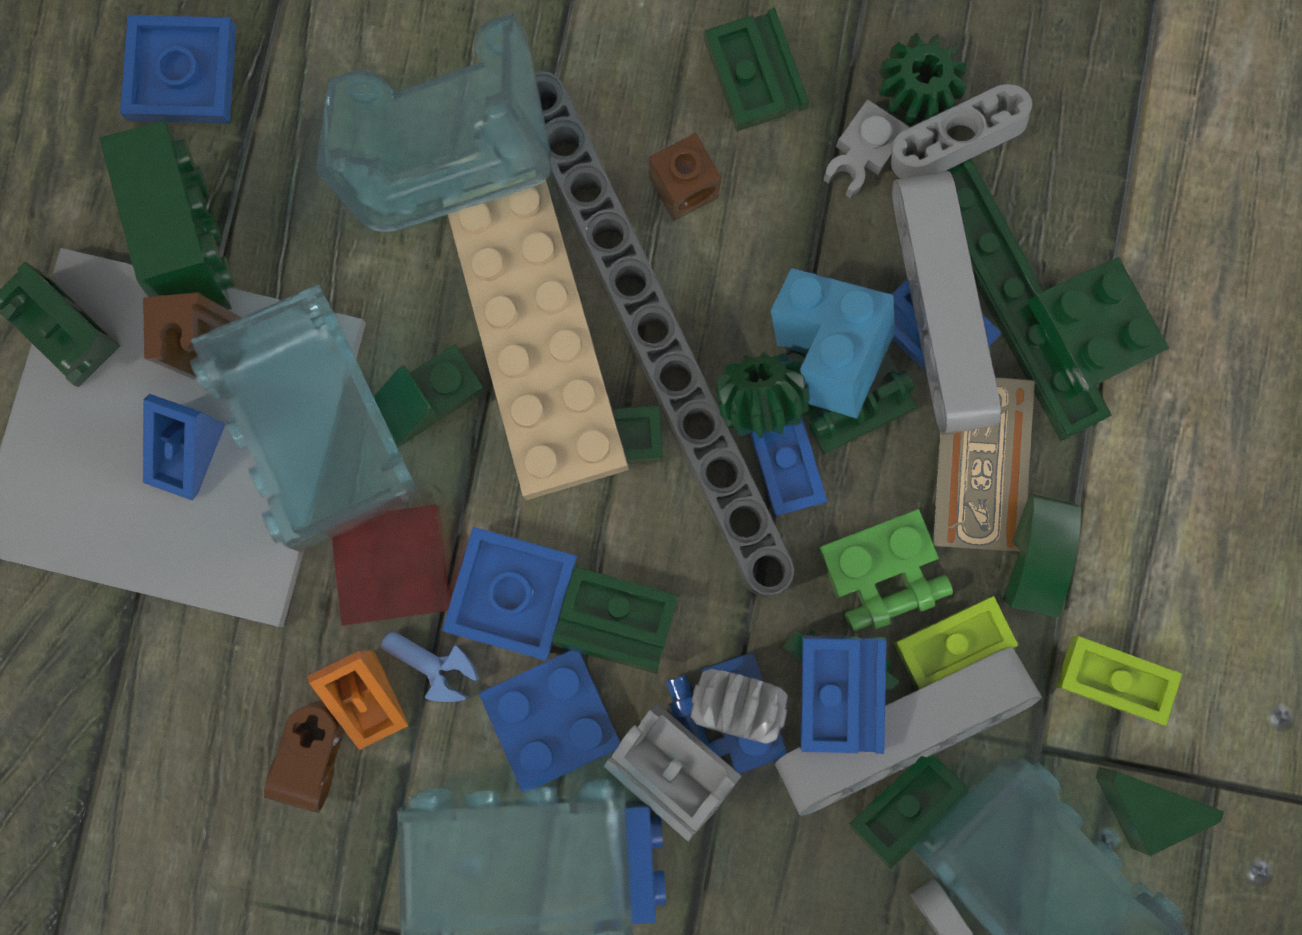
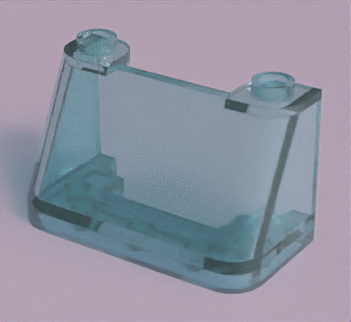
[316,12,551,232]

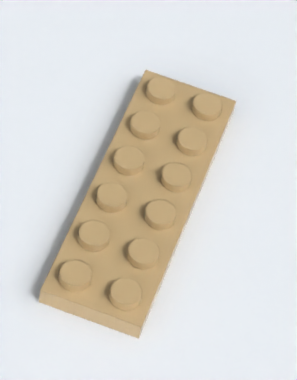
[445,173,629,500]

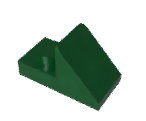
[368,344,486,447]

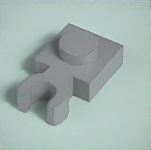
[824,99,910,198]

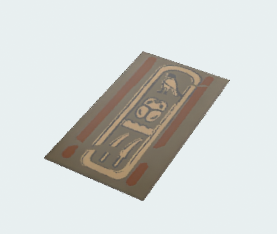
[933,377,1035,552]

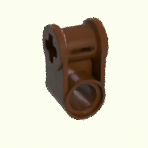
[264,701,345,813]

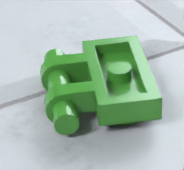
[817,509,953,633]

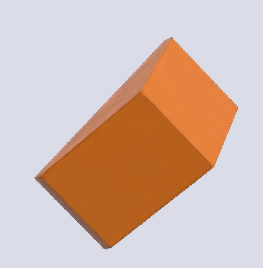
[308,650,408,750]

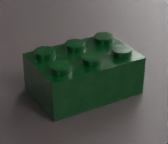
[99,120,235,310]

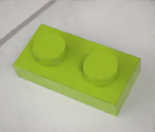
[893,596,1019,691]
[1056,636,1182,726]

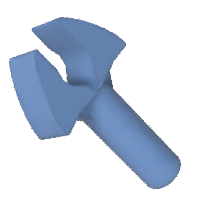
[381,631,479,702]

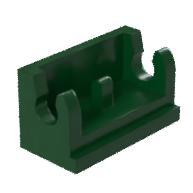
[0,262,120,387]

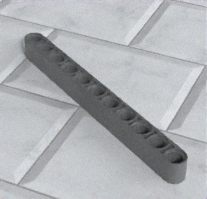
[518,71,794,597]

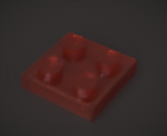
[330,504,451,626]

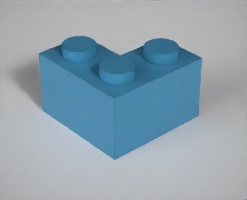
[771,268,895,419]

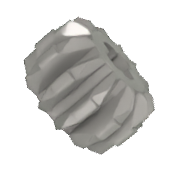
[691,669,788,744]

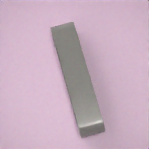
[892,171,1001,435]
[775,648,1042,816]

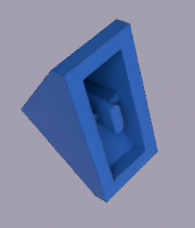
[143,393,225,501]

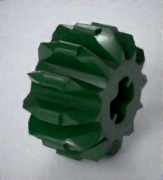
[878,32,967,125]
[716,351,810,439]

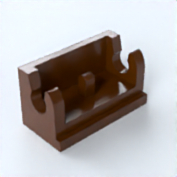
[143,292,243,380]

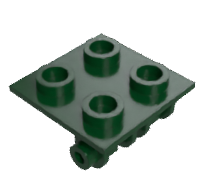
[787,351,917,455]

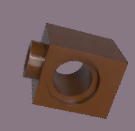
[649,133,721,221]

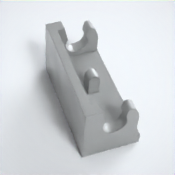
[604,703,742,841]

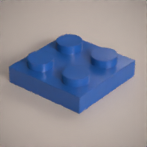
[120,15,236,124]
[442,527,578,661]
[479,650,621,794]

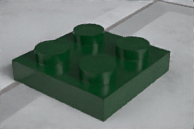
[1027,257,1169,394]

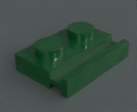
[704,8,809,131]
[552,566,678,674]

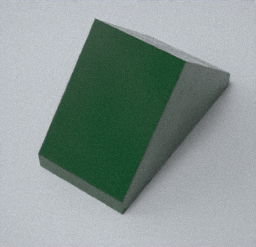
[1096,767,1224,856]

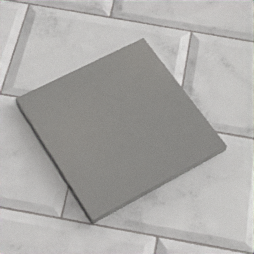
[0,248,366,627]

